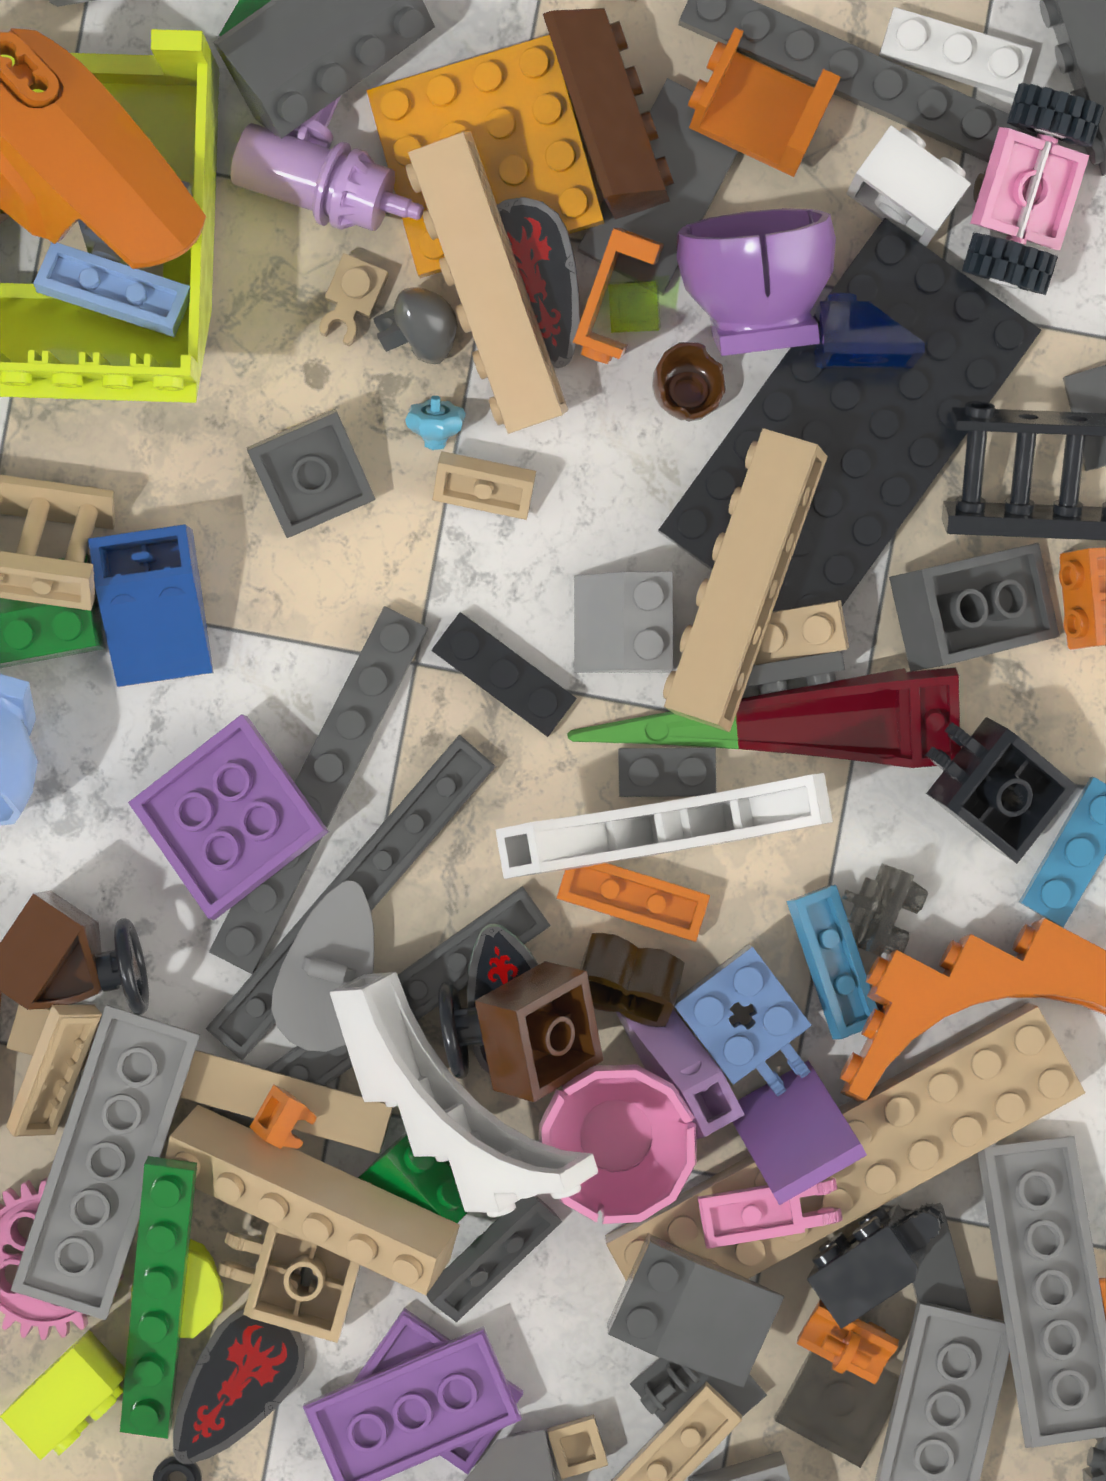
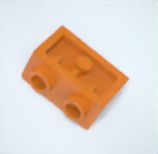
[1059,547,1106,650]

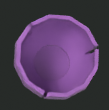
[677,208,836,356]

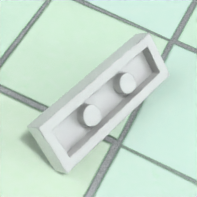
[879,7,1033,98]

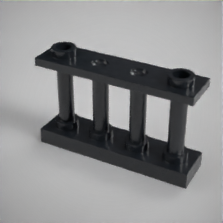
[942,401,1106,541]

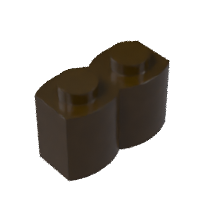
[580,933,685,1027]

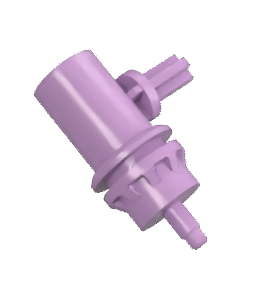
[231,96,424,231]

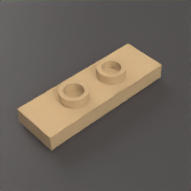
[6,1005,102,1137]

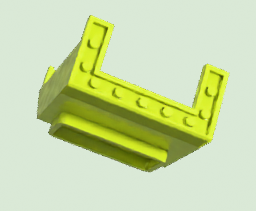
[0,29,220,403]

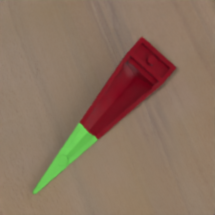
[567,667,961,768]

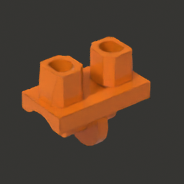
[797,1299,899,1384]

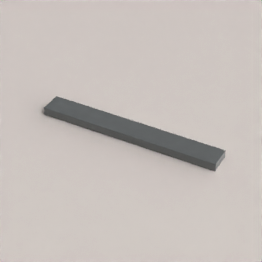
[206,735,496,1060]
[208,886,551,1129]

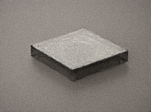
[774,1351,899,1468]

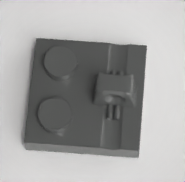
[246,409,376,538]

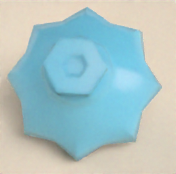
[405,396,466,450]

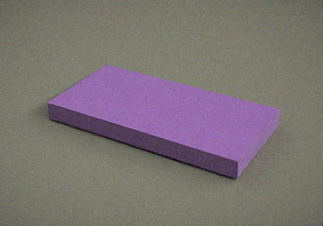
[303,1326,522,1481]

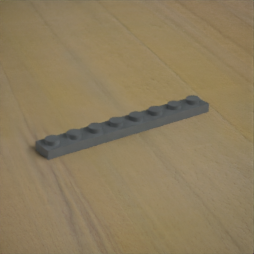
[678,0,1037,163]
[209,606,428,974]

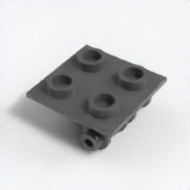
[630,1358,767,1425]

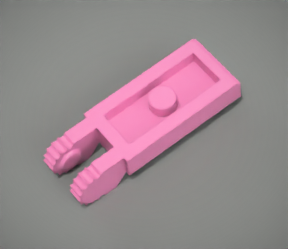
[697,1177,843,1248]

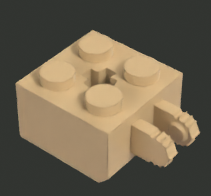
[216,1223,361,1343]

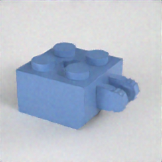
[674,944,812,1097]

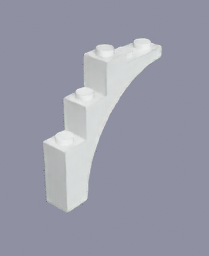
[495,773,833,879]
[330,972,599,1217]

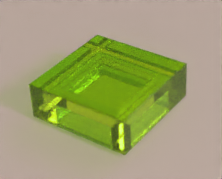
[608,280,661,333]

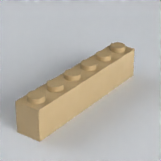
[406,131,568,434]
[663,429,828,732]
[165,1105,460,1295]

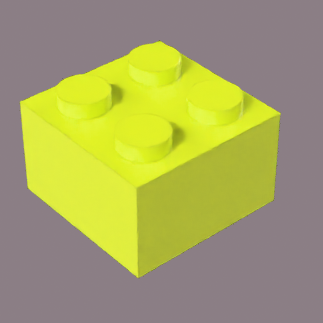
[0,1330,125,1460]

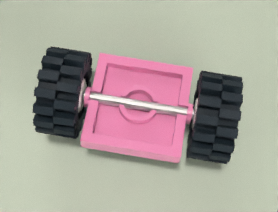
[962,83,1104,295]

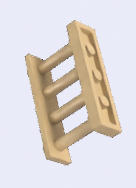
[0,475,116,611]

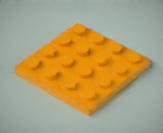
[366,35,605,278]

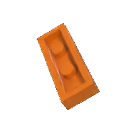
[556,863,710,942]

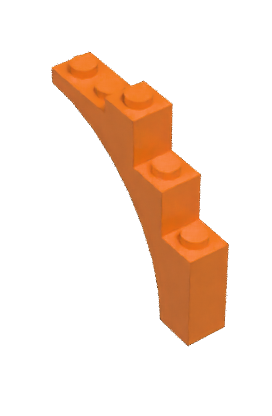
[840,918,1106,1102]

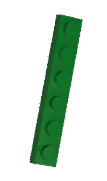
[120,1156,197,1439]

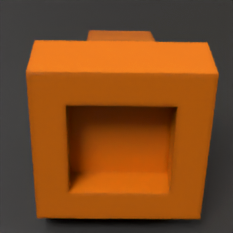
[250,1084,316,1149]

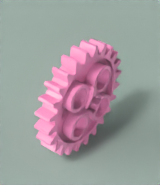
[0,1178,124,1340]

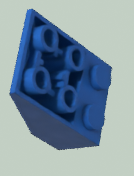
[88,524,214,687]

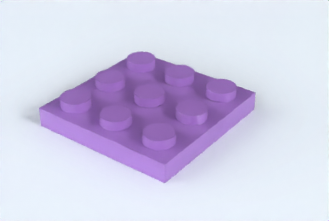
[128,714,329,920]

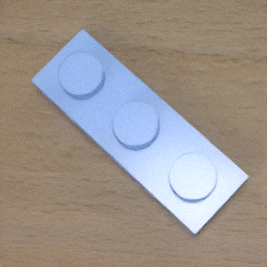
[33,242,190,337]

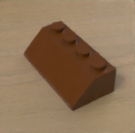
[543,8,674,220]

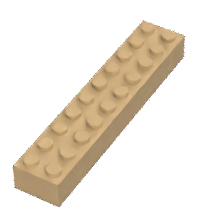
[605,1002,1086,1281]

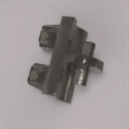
[842,863,928,957]

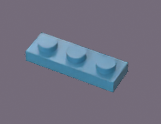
[1019,777,1106,927]
[786,885,878,1039]

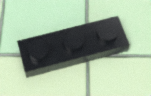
[431,612,577,737]

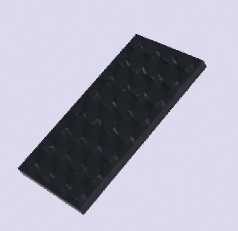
[658,218,1042,611]

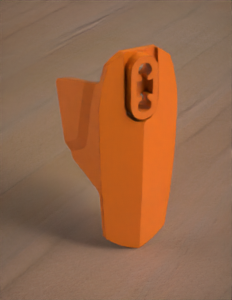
[0,28,206,269]

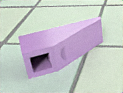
[616,1010,745,1139]

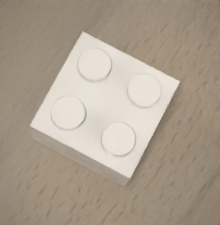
[846,125,971,247]

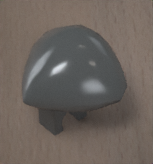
[373,287,458,364]

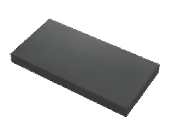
[577,78,739,296]

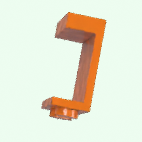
[688,27,841,177]
[573,227,664,364]

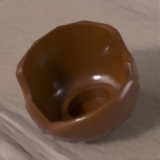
[652,342,726,422]

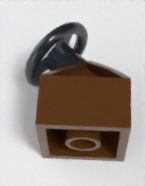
[0,890,149,1015]
[438,961,604,1102]

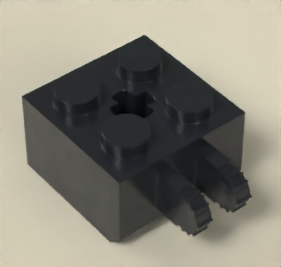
[925,717,1078,864]
[807,1203,945,1329]

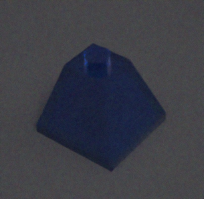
[815,293,925,368]

